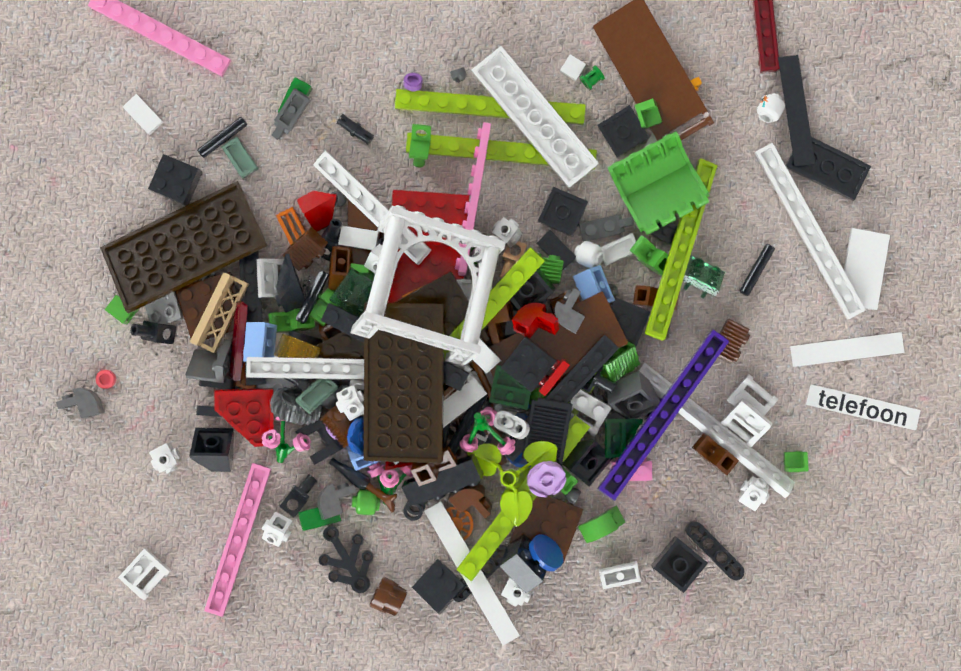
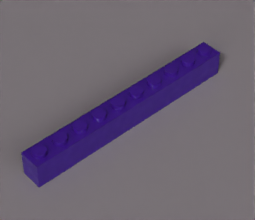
[597,330,729,501]

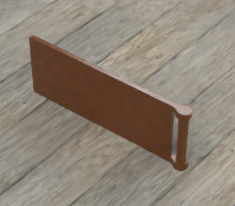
[593,0,714,141]
[469,291,628,410]

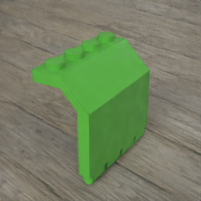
[608,131,710,235]

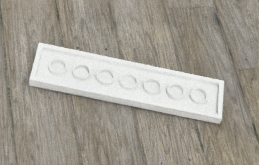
[471,46,599,188]

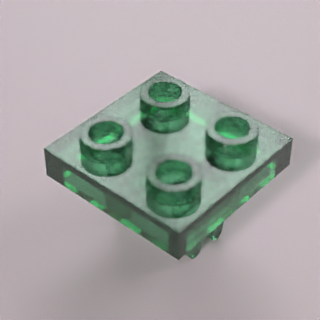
[683,255,725,299]
[329,267,373,317]

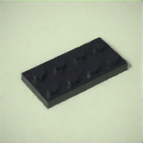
[785,137,871,201]

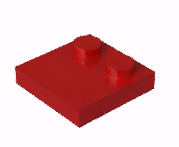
[539,359,570,396]

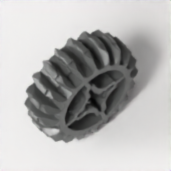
[270,387,323,425]

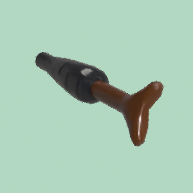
[329,458,397,513]

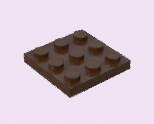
[176,272,238,340]
[509,495,584,564]

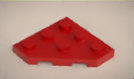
[214,388,274,447]

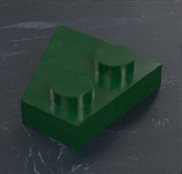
[489,365,531,410]
[605,419,643,458]

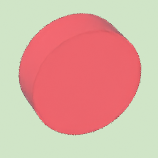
[96,370,116,389]

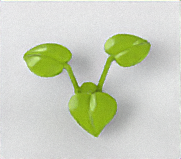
[467,441,558,527]

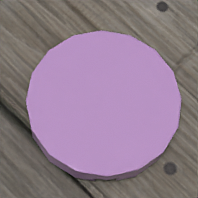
[527,461,566,497]

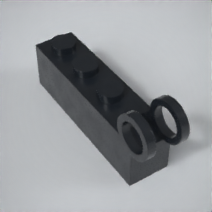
[402,453,484,521]

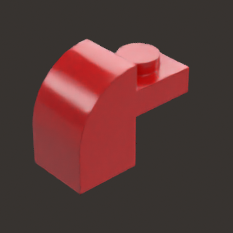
[512,303,559,338]

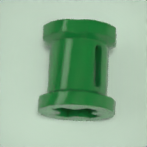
[580,65,605,91]

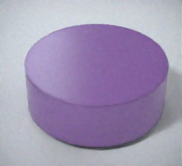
[403,73,423,91]

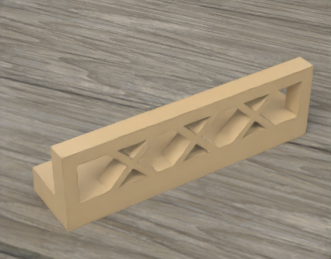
[190,272,249,353]

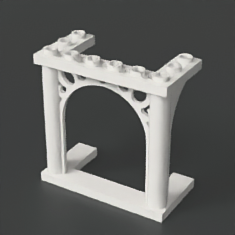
[351,205,506,366]

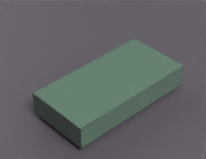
[221,137,259,179]
[296,379,338,415]

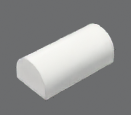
[599,561,641,590]

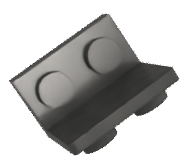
[185,339,232,383]

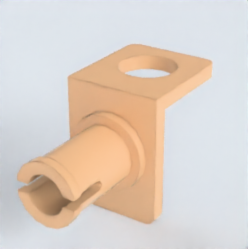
[499,241,527,278]

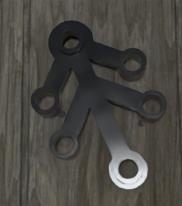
[319,526,374,593]

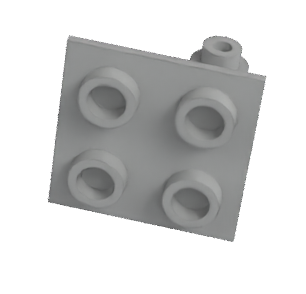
[145,291,183,324]

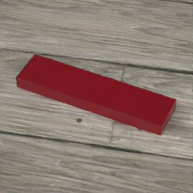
[753,0,780,73]
[229,301,248,381]

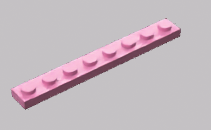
[88,0,231,77]
[455,122,491,277]
[204,463,271,617]

